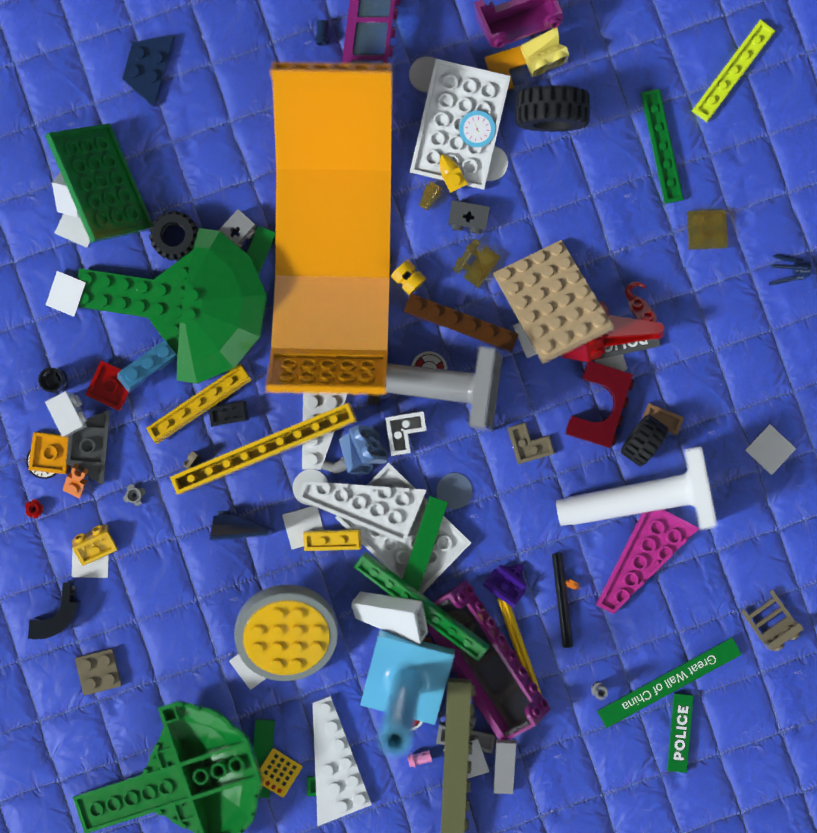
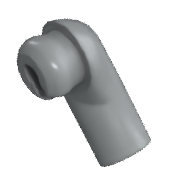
[322,457,347,474]

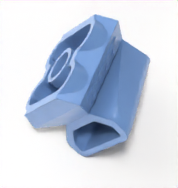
[339,425,388,475]

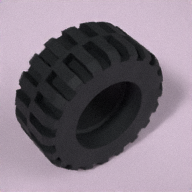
[516,85,590,132]

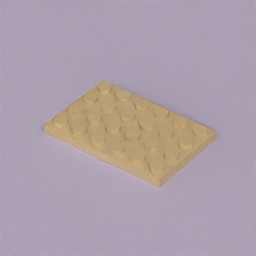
[493,240,613,364]

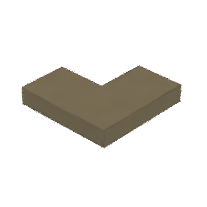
[507,422,555,464]

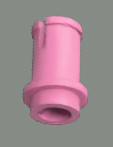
[407,750,432,768]

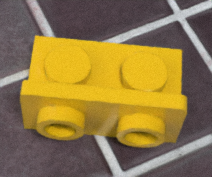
[72,524,118,566]

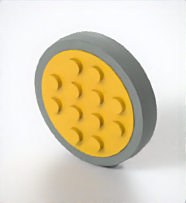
[234,585,338,681]

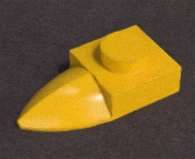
[440,154,468,193]

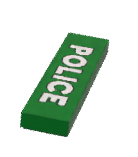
[666,693,694,773]

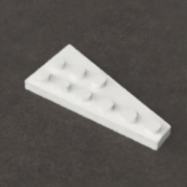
[302,393,348,470]
[297,481,426,543]
[312,695,372,826]

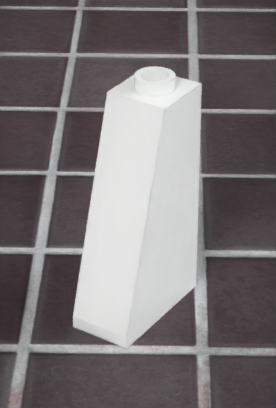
[351,591,428,644]

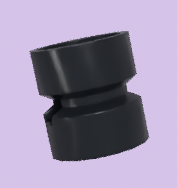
[38,367,69,393]

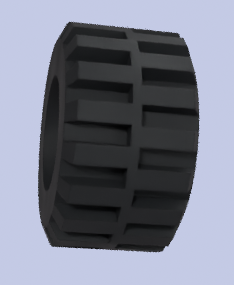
[149,210,199,261]
[621,414,668,467]

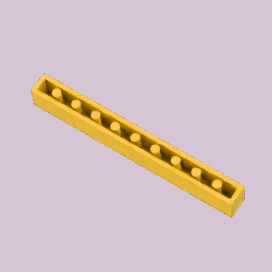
[170,403,358,495]

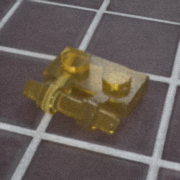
[452,238,501,289]

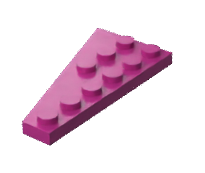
[596,510,700,614]

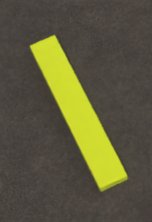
[692,19,776,122]

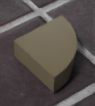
[183,451,200,469]

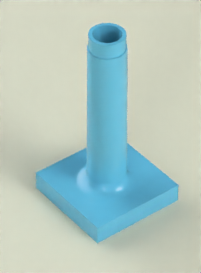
[360,630,455,755]

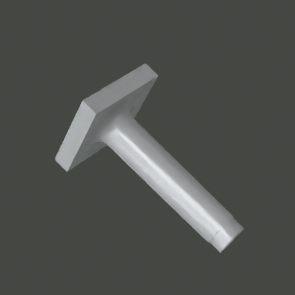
[386,347,503,432]

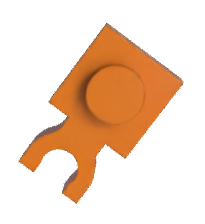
[63,463,88,499]

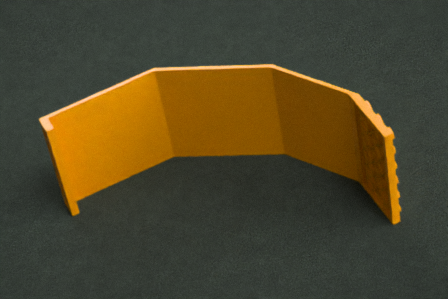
[266,62,392,395]

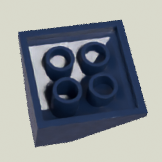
[210,510,275,540]

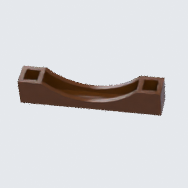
[404,293,519,354]

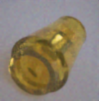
[418,181,443,211]

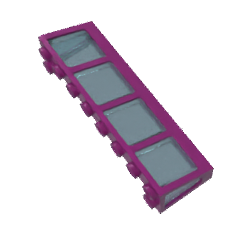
[342,0,400,64]

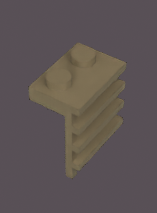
[741,589,804,652]

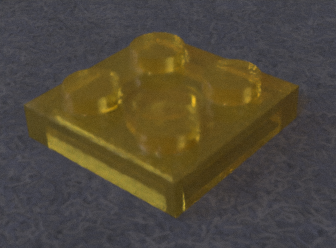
[687,210,728,250]

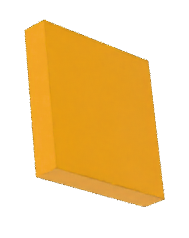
[28,432,69,474]

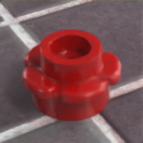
[25,499,44,518]

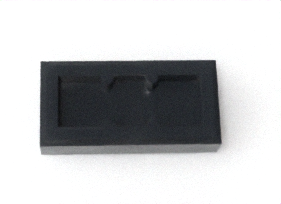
[209,401,249,427]

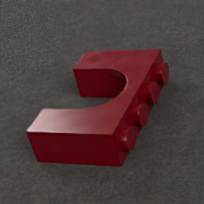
[564,361,635,448]

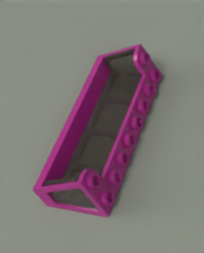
[426,580,551,740]

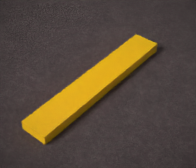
[146,364,252,444]

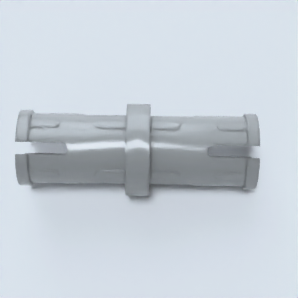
[591,682,608,700]

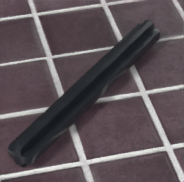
[552,553,573,648]

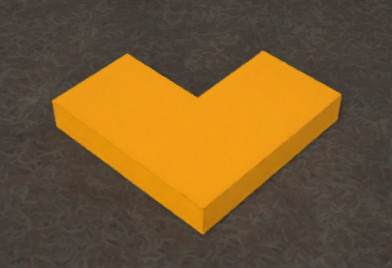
[484,46,526,91]

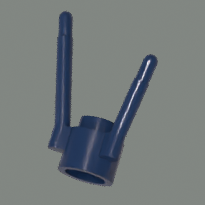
[769,255,811,286]

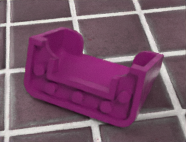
[474,0,563,48]

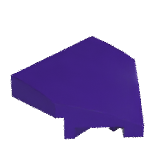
[482,564,527,608]

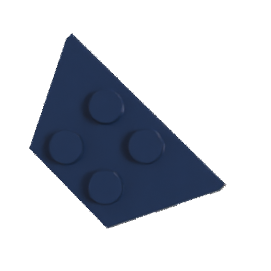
[122,35,175,107]

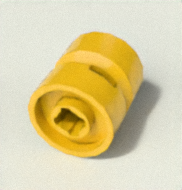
[391,259,427,296]

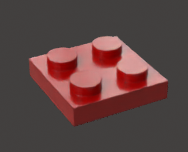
[85,361,129,411]

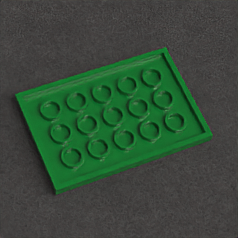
[45,123,153,243]

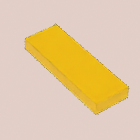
[303,529,362,551]

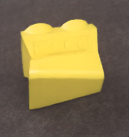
[520,27,569,77]

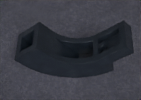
[28,581,81,639]

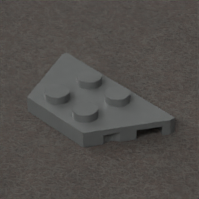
[66,411,110,484]

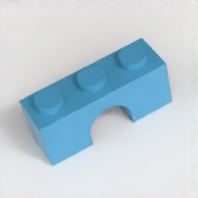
[117,340,177,393]

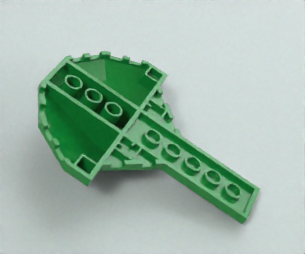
[78,228,267,384]
[72,700,263,833]

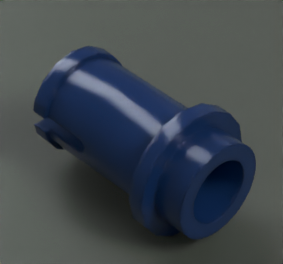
[314,20,329,46]

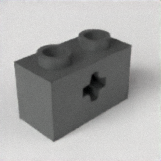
[448,200,490,234]

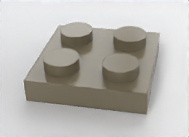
[75,648,122,696]

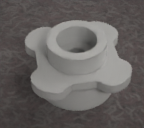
[123,484,145,506]

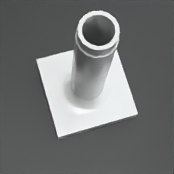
[556,446,717,529]

